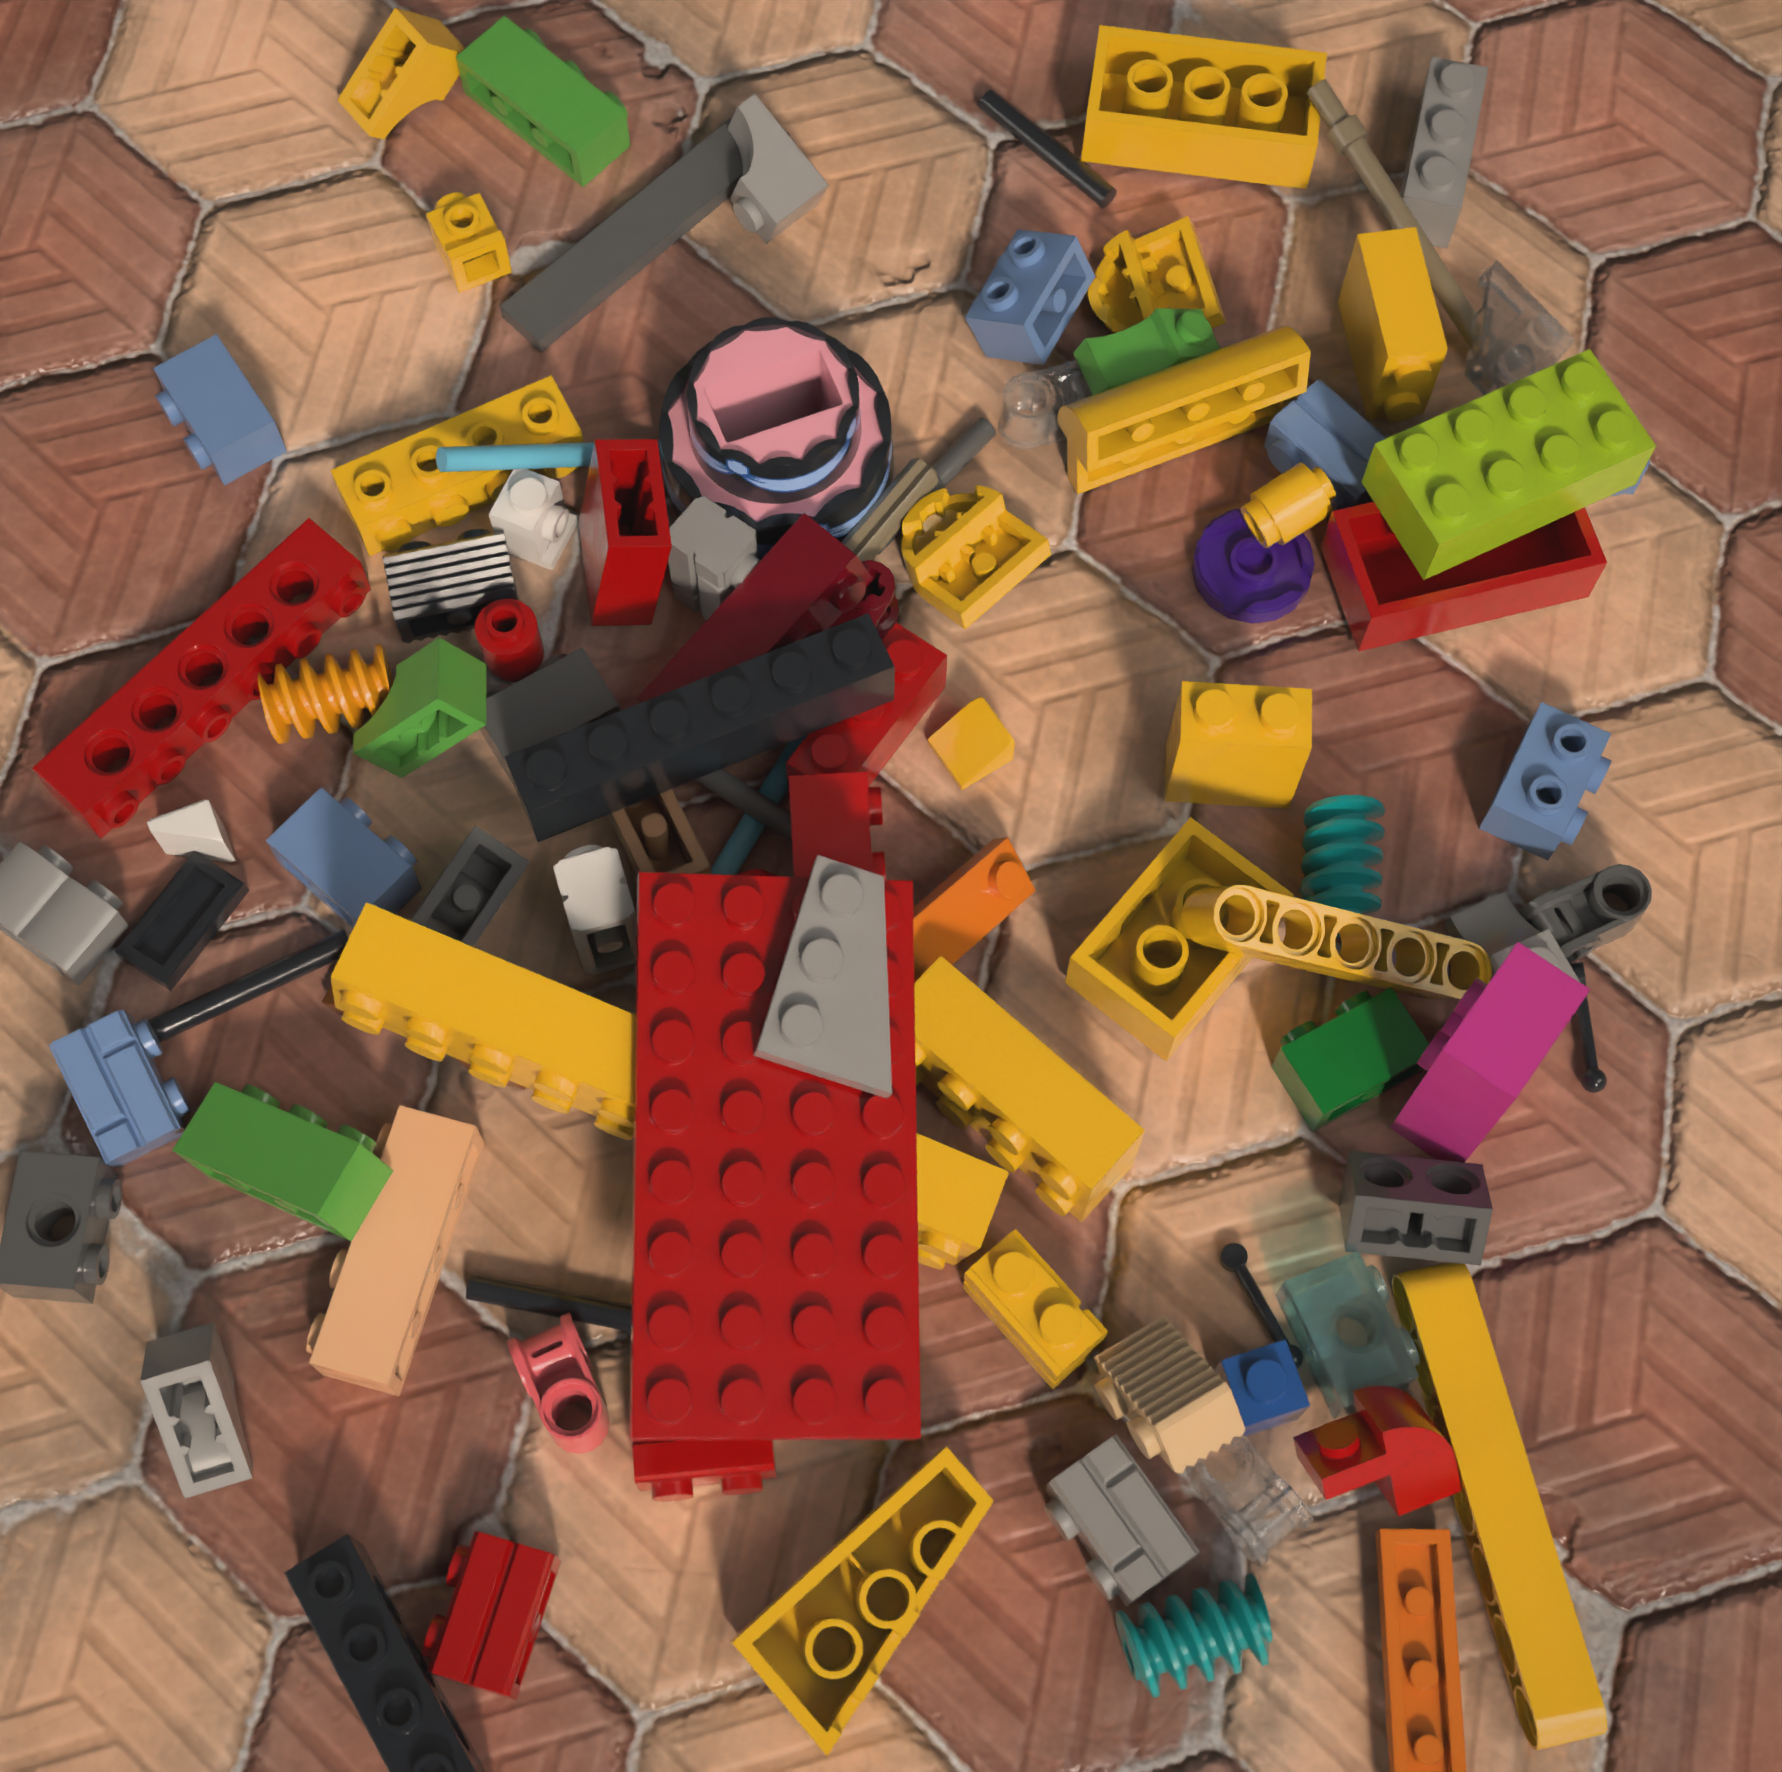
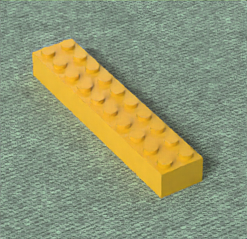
[330,902,1009,1269]

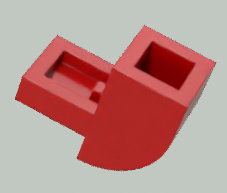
[1293,1386,1462,1516]

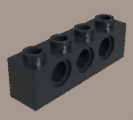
[284,1534,486,1772]

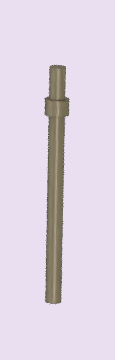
[1307,79,1514,385]

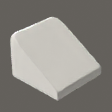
[147,799,236,862]

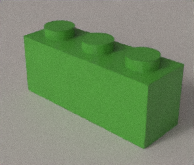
[456,16,631,187]
[172,1082,393,1242]

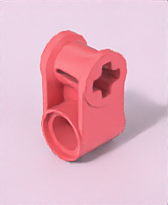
[506,1312,610,1454]

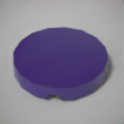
[1192,509,1315,624]

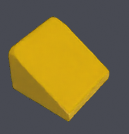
[927,696,1015,791]

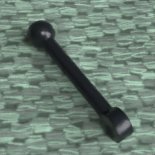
[1569,962,1607,1093]
[1220,1243,1304,1369]

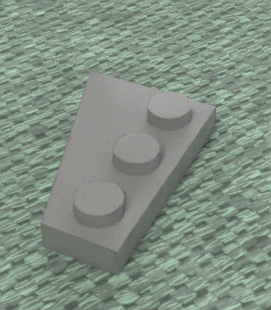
[754,855,892,1099]

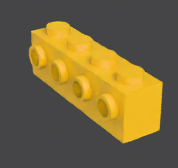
[330,375,584,557]

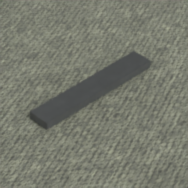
[500,116,790,353]

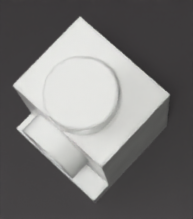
[489,469,578,571]

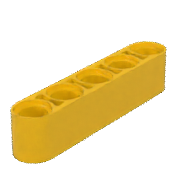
[1182,885,1492,1000]

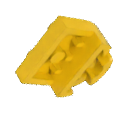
[1087,216,1226,334]
[901,485,1051,629]

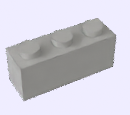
[1393,57,1488,248]

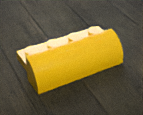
[1057,326,1311,494]

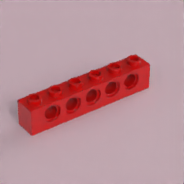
[32,518,371,839]

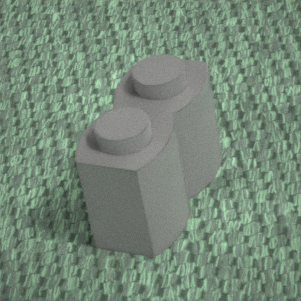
[0,842,129,986]

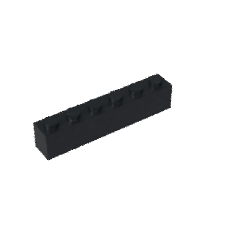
[504,613,895,842]

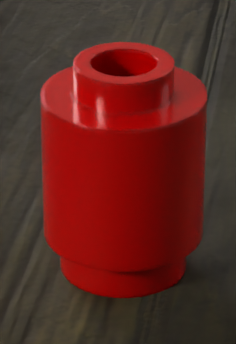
[475,599,544,682]

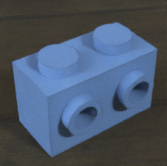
[965,229,1095,365]
[1479,702,1612,861]

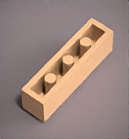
[306,1105,485,1397]

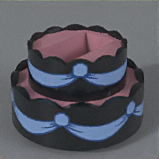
[659,317,894,560]

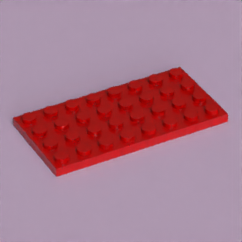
[629,872,921,1441]

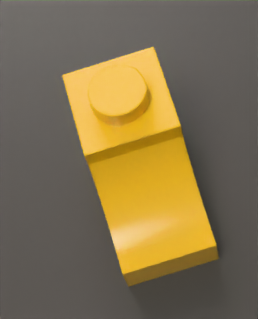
[337,7,465,140]

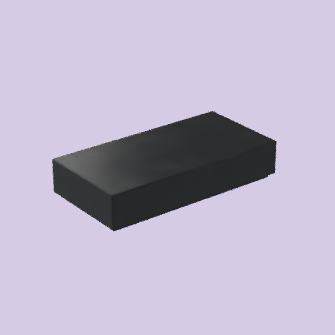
[115,851,249,991]

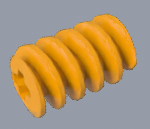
[258,643,394,744]

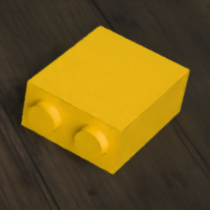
[1338,227,1448,421]
[1164,681,1312,809]

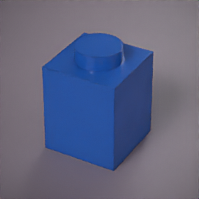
[1214,1339,1310,1440]

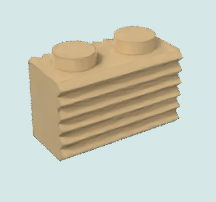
[1094,1315,1245,1474]

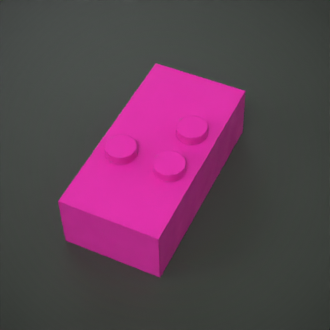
[1390,942,1591,1162]

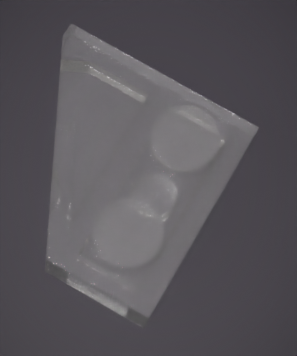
[1464,260,1575,395]

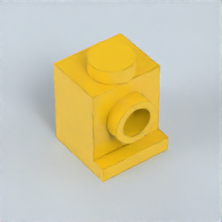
[426,192,512,293]

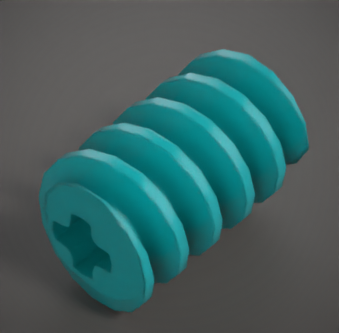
[1300,795,1385,938]
[1115,1573,1273,1698]

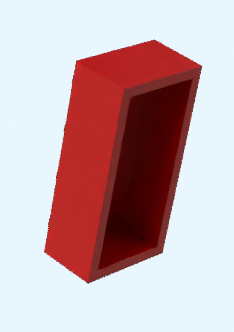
[1320,502,1607,652]

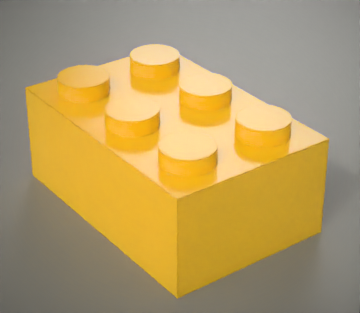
[1065,817,1294,1062]

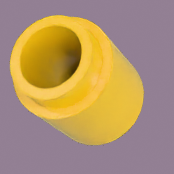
[1241,462,1336,549]

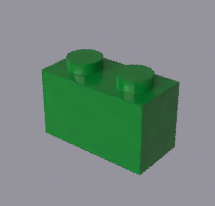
[1271,987,1429,1132]

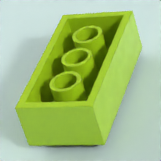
[1361,349,1656,580]

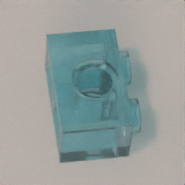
[1275,1250,1420,1419]

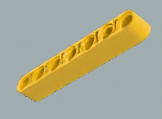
[1392,1262,1607,1751]

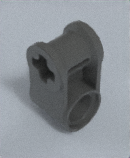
[1519,864,1652,963]

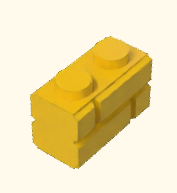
[963,1229,1108,1389]

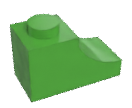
[1073,308,1221,395]
[353,637,486,778]

